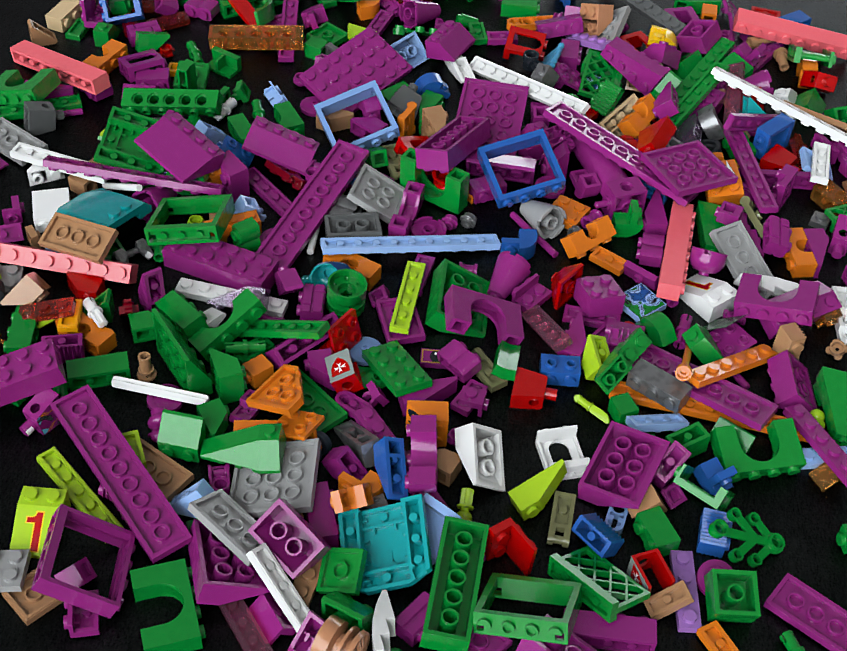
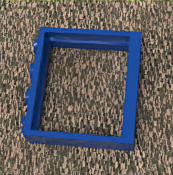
[477,128,566,209]

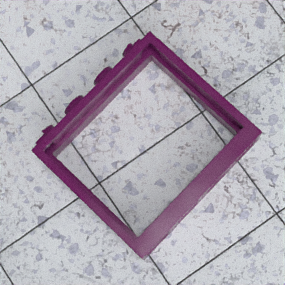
[31,504,136,619]

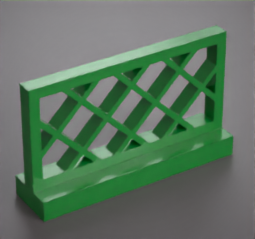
[577,50,622,99]
[547,546,651,623]

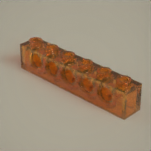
[208,25,304,50]

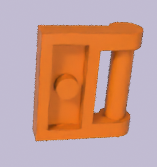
[397,102,417,138]

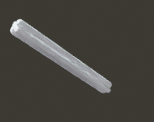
[111,375,209,405]

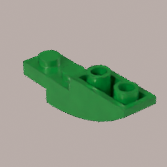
[594,327,652,395]

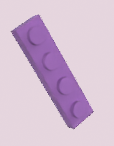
[566,33,611,51]
[669,550,702,633]

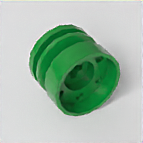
[325,269,368,319]

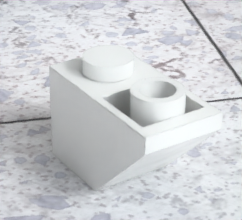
[27,164,65,186]

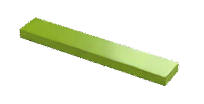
[36,446,124,543]

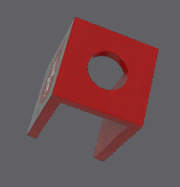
[325,348,364,393]
[627,548,675,603]

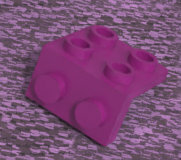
[79,0,112,29]
[553,61,585,91]

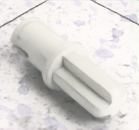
[214,97,237,121]
[82,297,108,328]

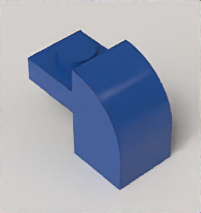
[414,73,451,99]
[500,229,537,260]
[693,457,738,495]

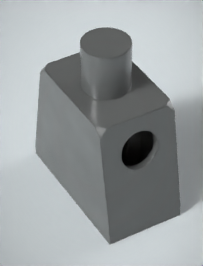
[387,83,422,118]
[24,101,64,136]

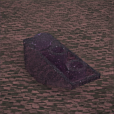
[207,286,271,312]

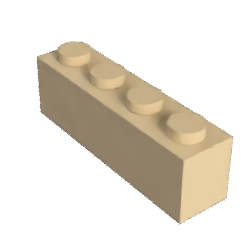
[45,0,96,33]

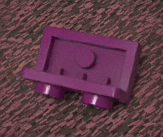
[63,590,100,638]

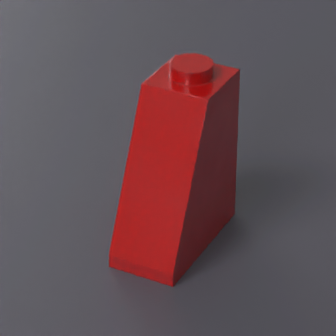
[637,115,677,153]

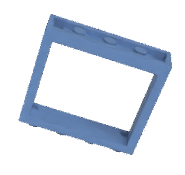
[314,80,400,149]

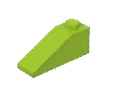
[508,459,567,521]

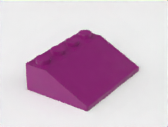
[134,112,225,184]
[578,421,670,509]
[188,519,270,605]

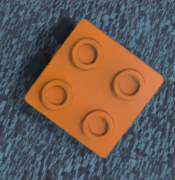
[274,410,332,461]

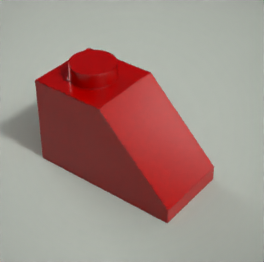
[66,271,106,300]

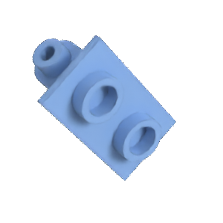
[264,81,288,108]

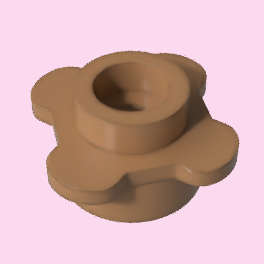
[825,339,847,360]

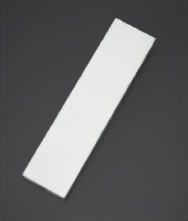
[810,141,831,185]
[246,543,309,632]

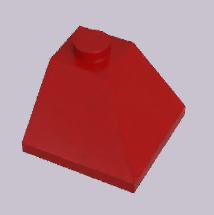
[551,263,584,310]

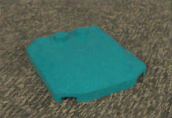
[56,188,152,229]
[338,494,433,595]

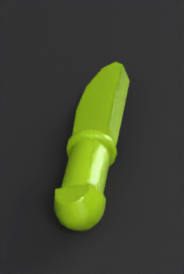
[573,394,610,424]

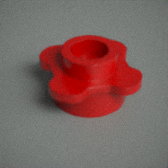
[158,44,175,58]

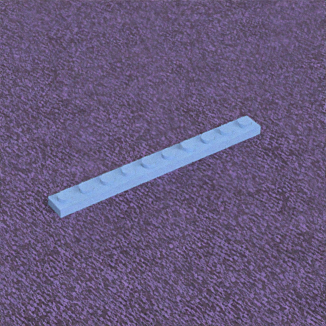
[320,234,501,255]

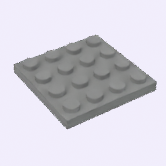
[229,438,321,518]

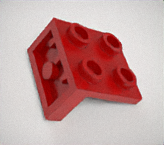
[319,308,362,354]
[485,517,537,576]

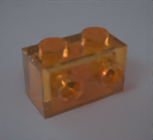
[810,179,847,216]

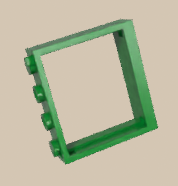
[143,194,235,246]
[473,573,582,645]

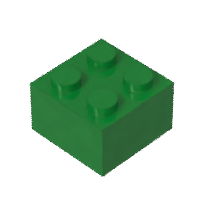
[704,569,761,623]

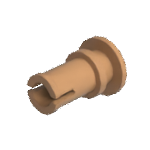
[773,47,789,71]
[137,351,157,382]

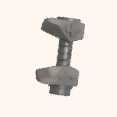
[112,238,154,263]

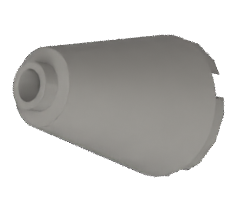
[520,199,567,239]

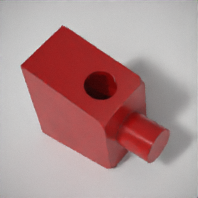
[799,71,838,93]
[759,144,802,172]
[510,367,558,410]

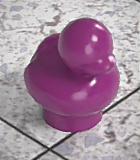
[147,407,167,443]

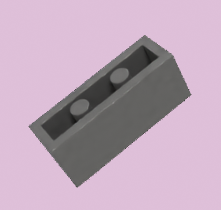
[625,358,693,414]

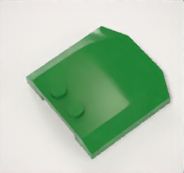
[93,106,166,174]

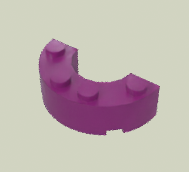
[405,415,438,493]

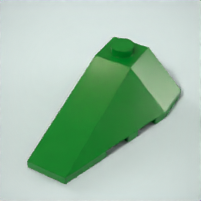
[200,423,287,474]

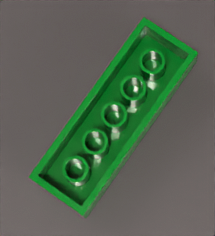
[419,516,489,651]

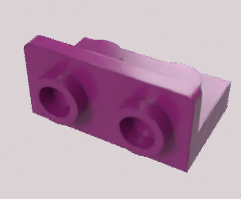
[511,273,552,315]

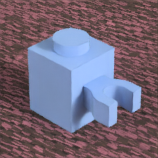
[234,195,267,222]

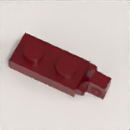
[264,160,307,190]

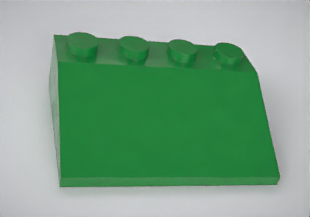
[425,259,490,338]
[151,308,214,395]

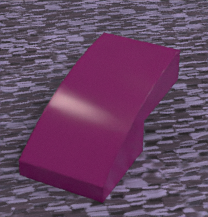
[229,389,260,423]

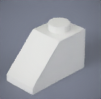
[773,88,798,114]

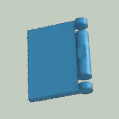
[541,42,565,68]

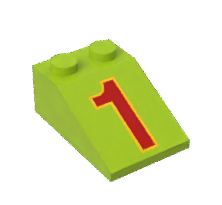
[9,486,71,559]

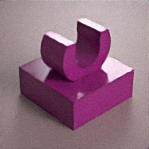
[362,380,389,408]

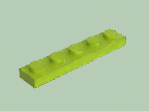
[389,261,426,335]

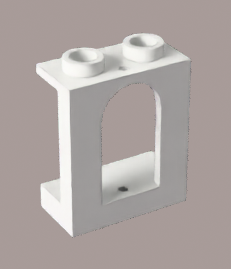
[535,425,590,480]

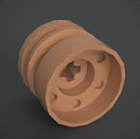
[310,614,370,651]

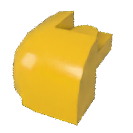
[646,25,678,49]

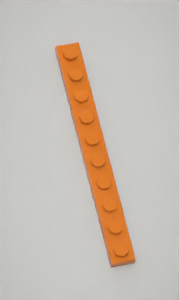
[609,381,808,443]

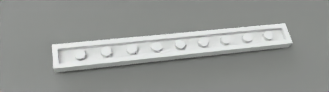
[469,56,591,115]
[711,66,847,147]

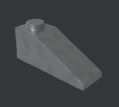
[334,420,379,468]

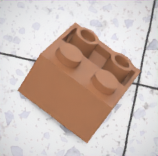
[580,3,614,36]

